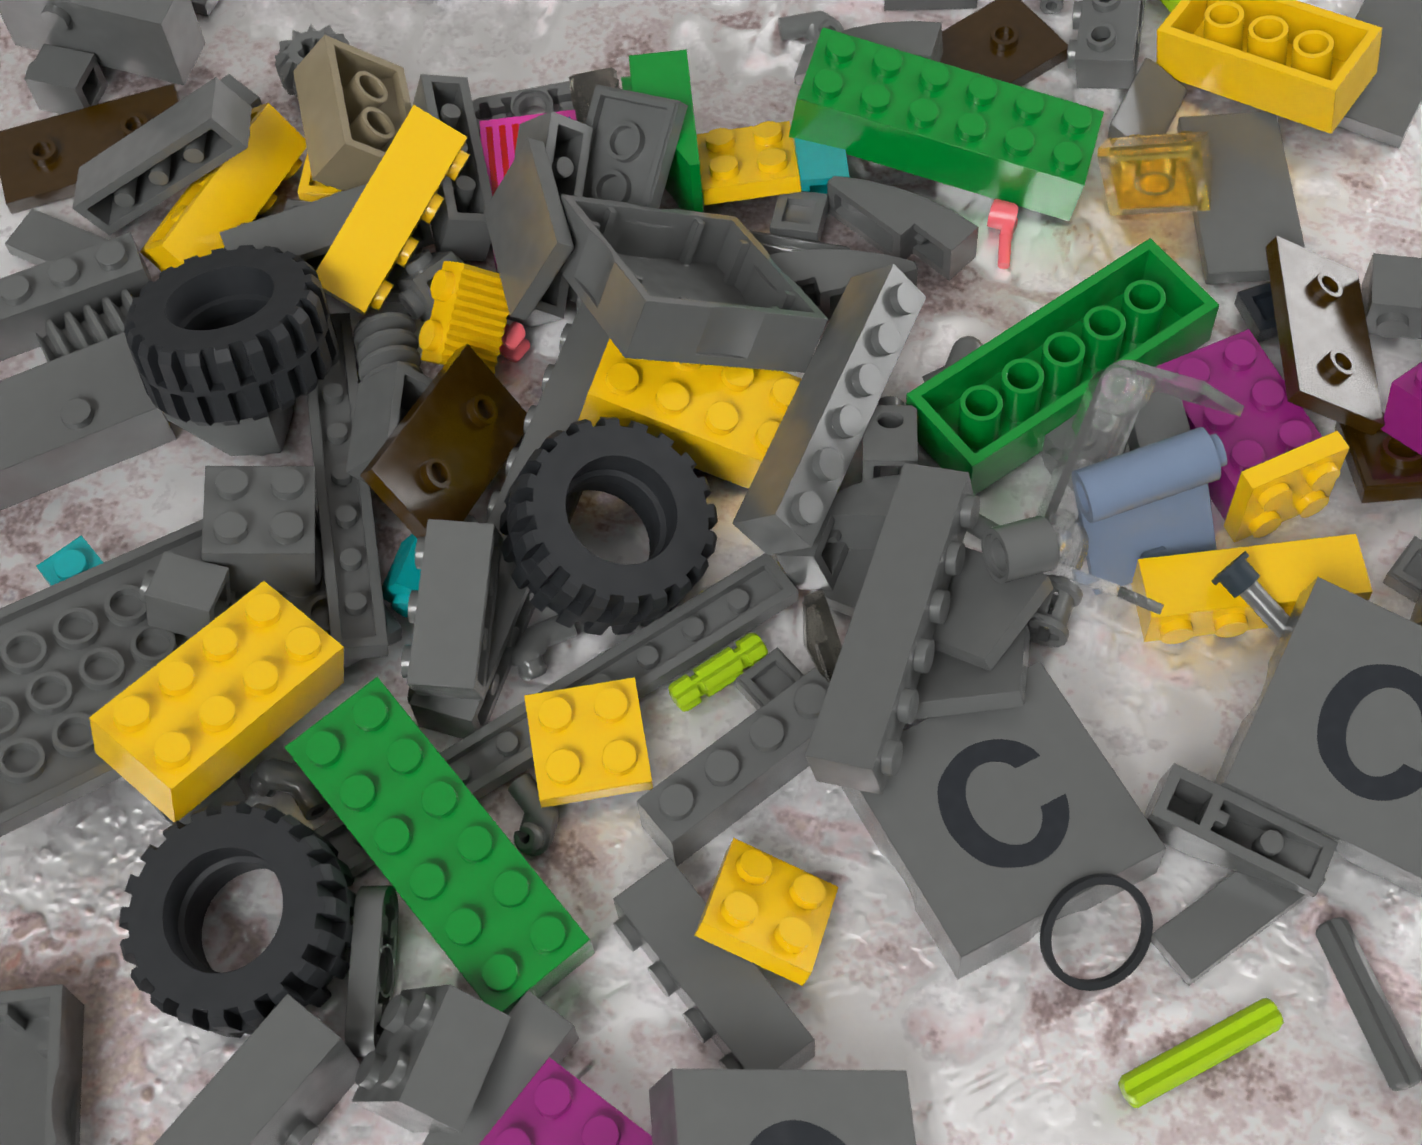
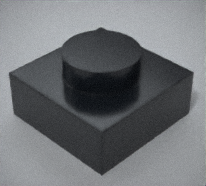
[1234,282,1278,343]

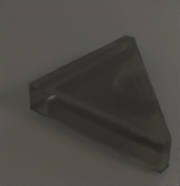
[802,589,842,683]

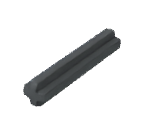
[1316,917,1422,1091]

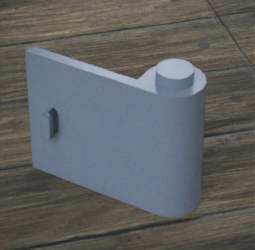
[1072,427,1227,595]

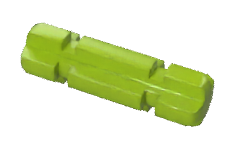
[668,633,768,712]

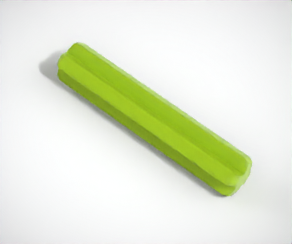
[1118,998,1284,1108]

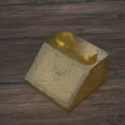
[1097,131,1213,216]

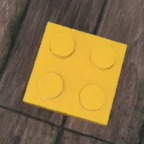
[696,121,801,206]
[1224,431,1350,543]
[524,677,653,808]
[694,838,838,986]

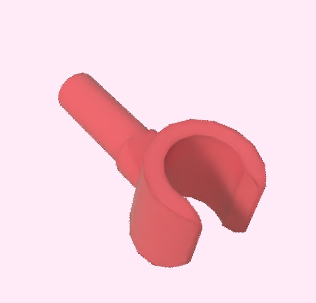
[987,199,1018,269]
[499,322,531,363]

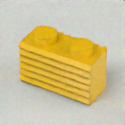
[419,261,509,374]

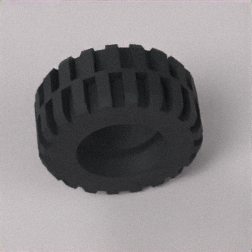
[124,245,338,427]
[499,417,718,636]
[119,801,357,1038]

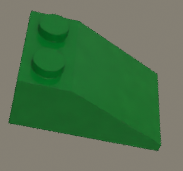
[621,49,704,212]

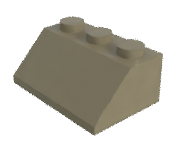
[293,35,412,191]

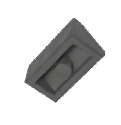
[1106,58,1187,162]

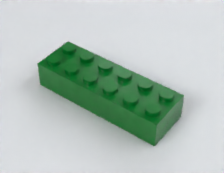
[789,27,1104,221]
[906,238,1219,495]
[284,677,595,1015]

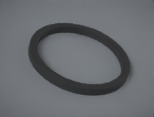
[1040,873,1153,991]

